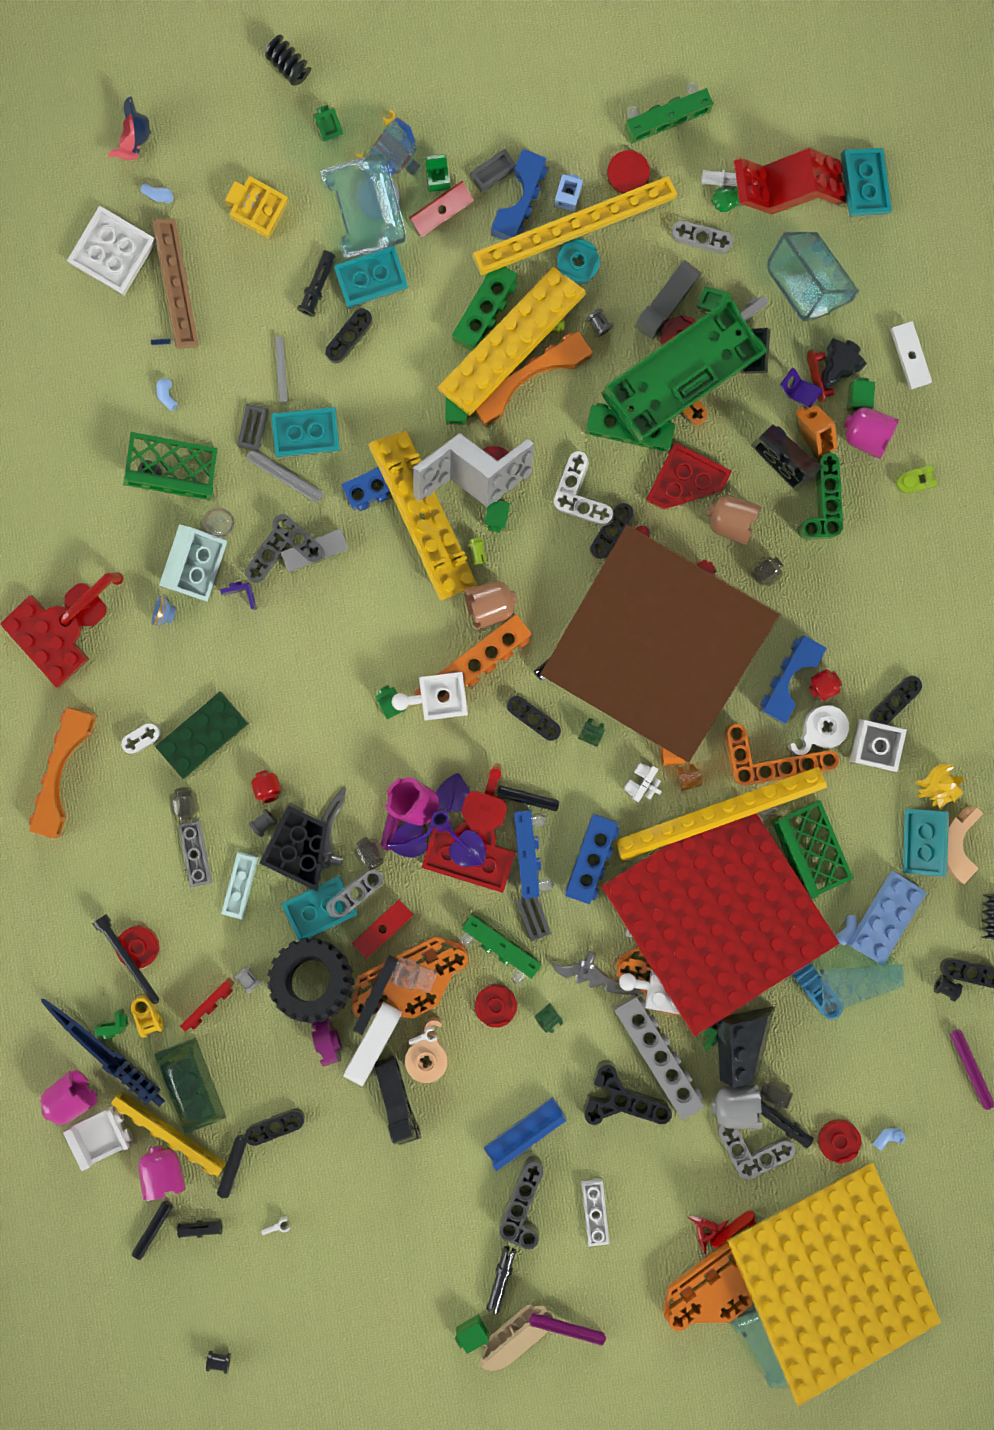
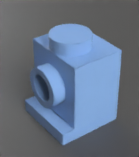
[554,174,583,212]

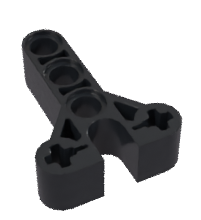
[374,1055,421,1145]
[583,1060,672,1125]

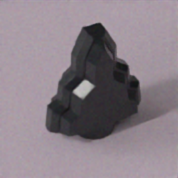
[821,338,867,389]

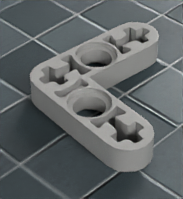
[717,1123,795,1180]

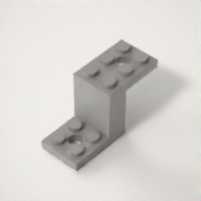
[413,433,534,507]

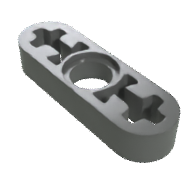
[272,514,325,564]
[246,527,289,583]

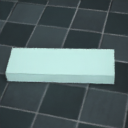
[221,851,259,919]

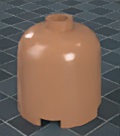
[707,495,762,545]
[464,581,517,630]

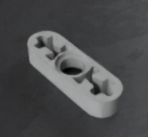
[671,221,733,254]

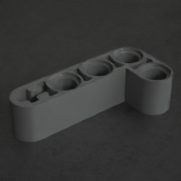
[635,260,702,340]
[499,1156,543,1250]

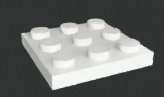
[67,206,156,296]

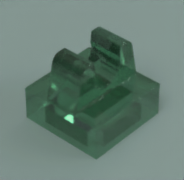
[578,718,605,747]
[534,1003,563,1033]

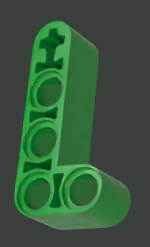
[798,453,843,540]

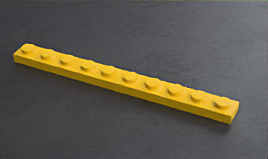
[473,176,678,276]
[615,767,827,861]

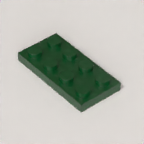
[155,691,249,779]

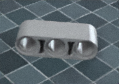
[326,870,383,917]

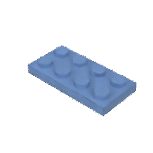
[848,871,927,965]

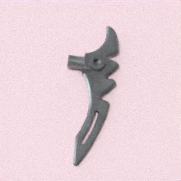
[308,787,346,889]
[552,951,643,994]

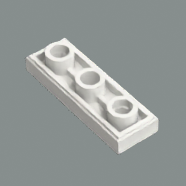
[890,321,932,390]
[581,1178,610,1247]

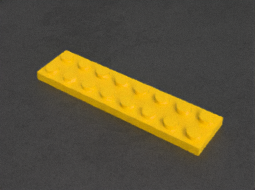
[438,267,586,415]

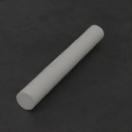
[275,337,288,403]

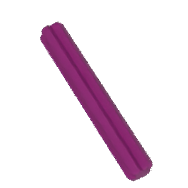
[950,1029,994,1110]
[529,1313,606,1346]

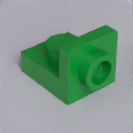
[313,105,343,141]
[697,286,733,312]
[375,685,406,720]

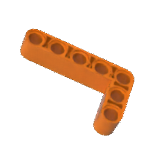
[724,724,839,785]

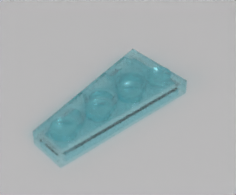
[820,965,905,1013]

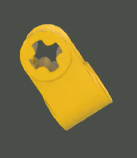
[131,994,164,1038]

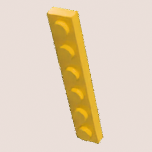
[111,1091,226,1176]

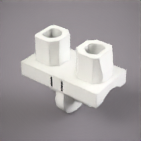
[624,763,662,802]

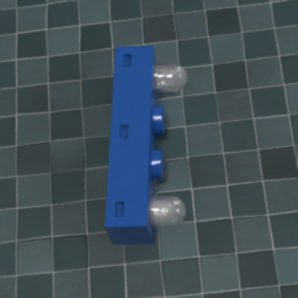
[514,810,554,898]

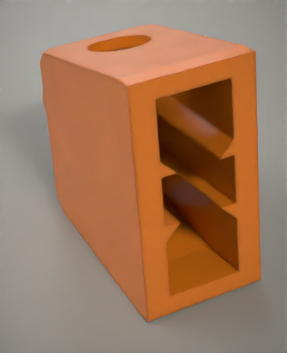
[796,405,838,459]

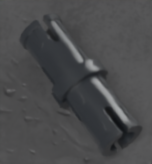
[177,1220,223,1238]

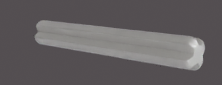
[247,450,323,503]

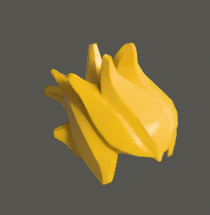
[915,763,964,811]

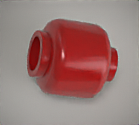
[809,669,843,701]
[251,770,282,803]

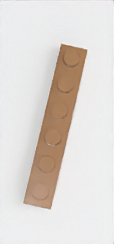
[152,219,199,349]

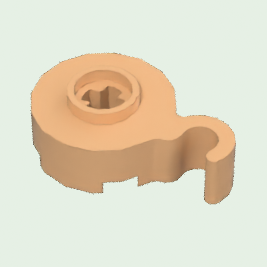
[405,1017,448,1083]

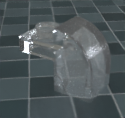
[390,958,438,993]

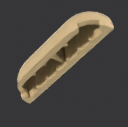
[479,1304,552,1371]

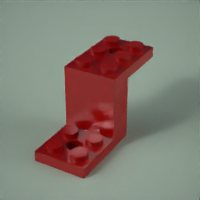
[734,147,846,215]

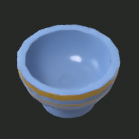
[152,595,176,626]

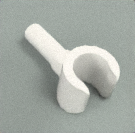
[409,1027,438,1045]
[261,1216,291,1235]

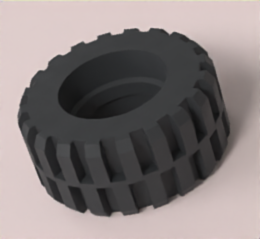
[267,938,354,1023]

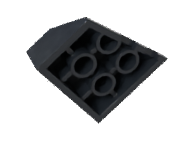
[751,424,823,491]
[259,802,328,892]
[717,1006,775,1088]

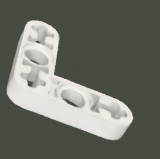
[554,451,614,526]

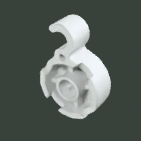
[788,706,849,755]

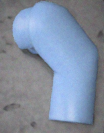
[141,183,174,203]
[873,1128,906,1151]

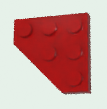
[645,442,732,510]

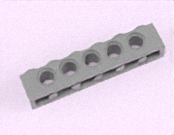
[613,994,704,1121]

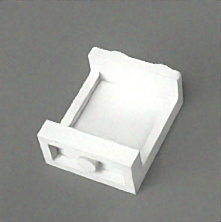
[63,1106,133,1171]

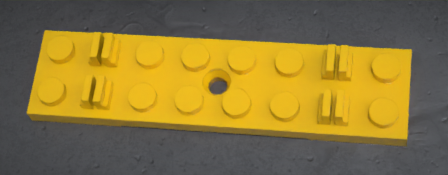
[368,430,478,601]

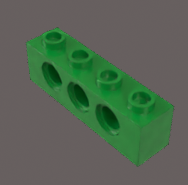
[452,266,519,352]
[585,403,676,453]

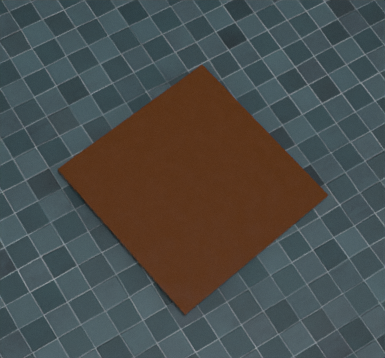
[540,525,780,763]

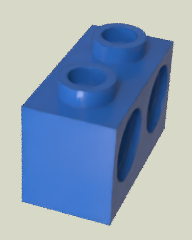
[341,467,391,512]

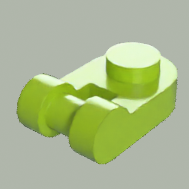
[896,465,938,494]

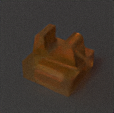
[678,764,702,792]

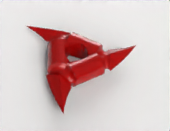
[687,1217,729,1255]

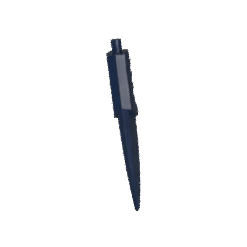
[41,999,165,1107]

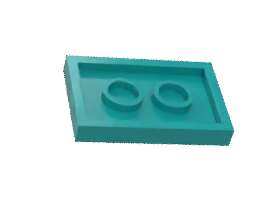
[841,148,892,217]
[334,245,408,309]
[271,407,340,458]
[903,809,949,877]
[281,875,358,941]

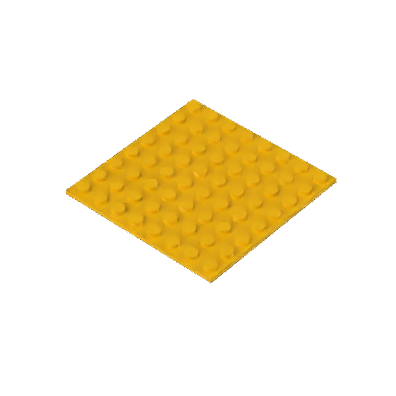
[727,1162,941,1406]

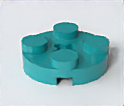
[557,239,600,284]

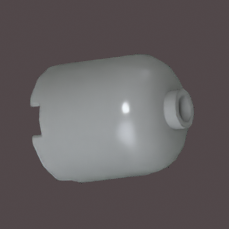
[711,1085,762,1129]

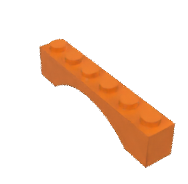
[474,331,593,427]
[29,708,97,839]

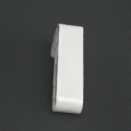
[343,1002,402,1086]

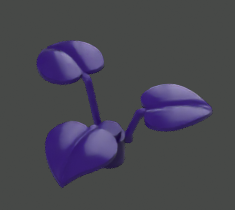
[388,773,486,867]

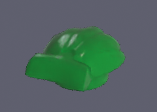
[712,187,743,212]

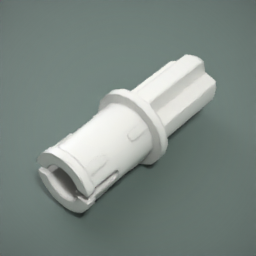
[701,170,737,188]

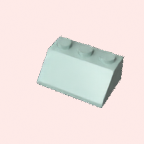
[159,524,227,601]

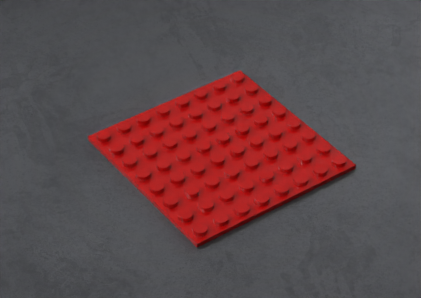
[601,813,840,1037]

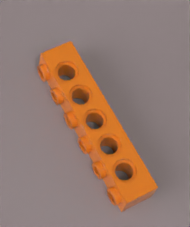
[414,614,532,703]

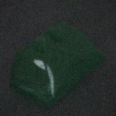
[154,1037,226,1134]

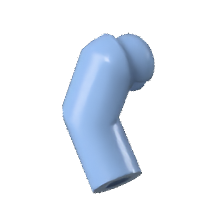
[156,378,178,411]
[835,915,857,945]

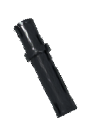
[760,1099,814,1148]
[486,1246,517,1313]

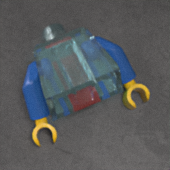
[352,110,420,176]

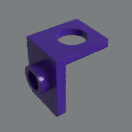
[780,368,822,407]
[220,581,257,610]

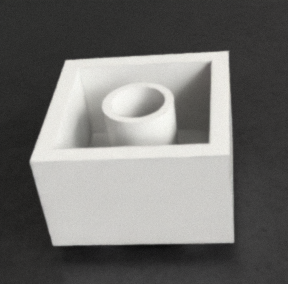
[849,720,907,772]

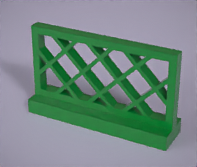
[123,432,217,501]
[771,800,854,900]

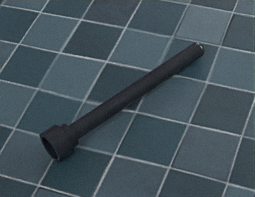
[92,914,159,1004]

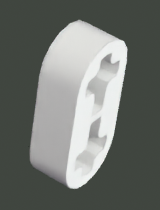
[121,724,161,754]

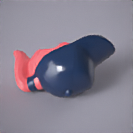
[108,96,151,160]

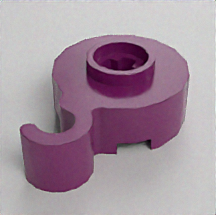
[311,1017,342,1067]

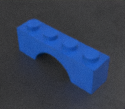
[491,149,549,241]
[759,636,827,724]

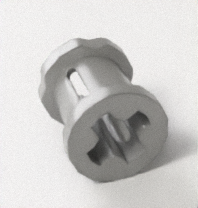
[233,966,261,994]

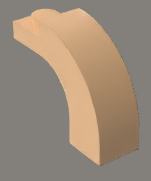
[947,806,983,884]

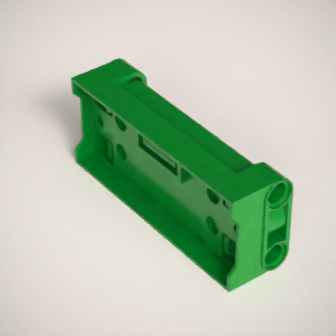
[602,298,767,444]

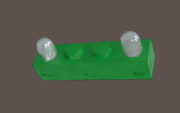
[625,81,713,144]
[459,913,542,985]

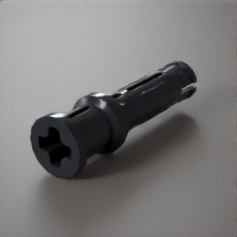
[297,250,336,317]

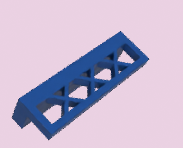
[484,1097,566,1171]

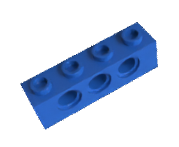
[564,813,620,904]

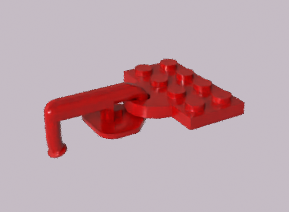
[0,572,124,688]
[421,763,516,893]

